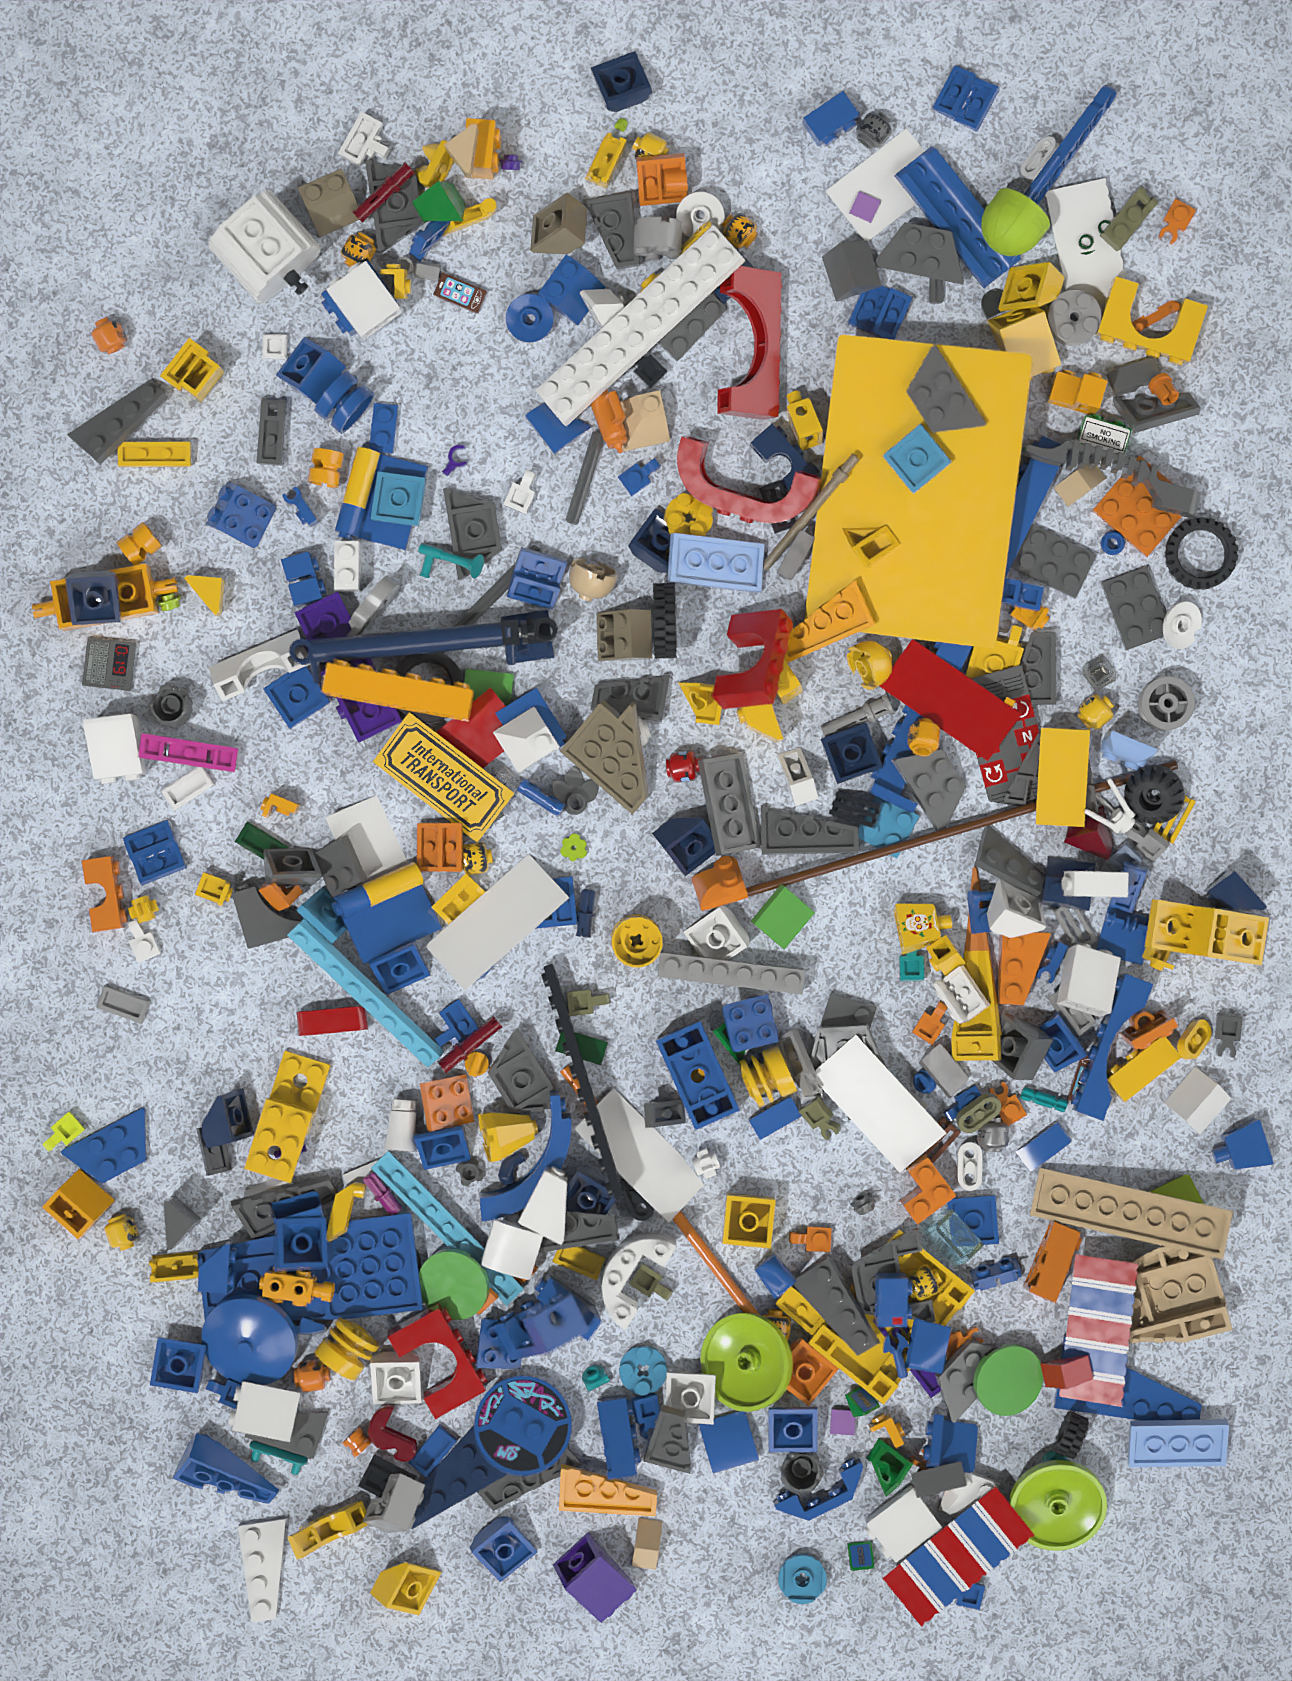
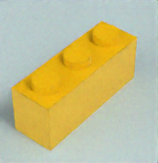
[1106,1037,1182,1102]

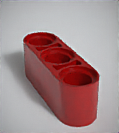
[296,1006,368,1036]

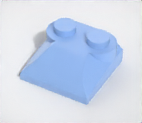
[1099,731,1157,771]

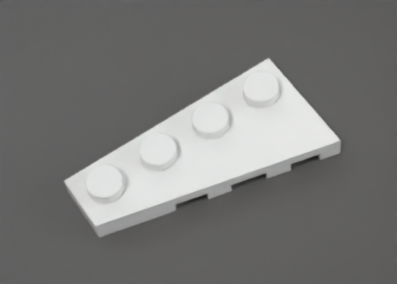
[238,1518,286,1622]

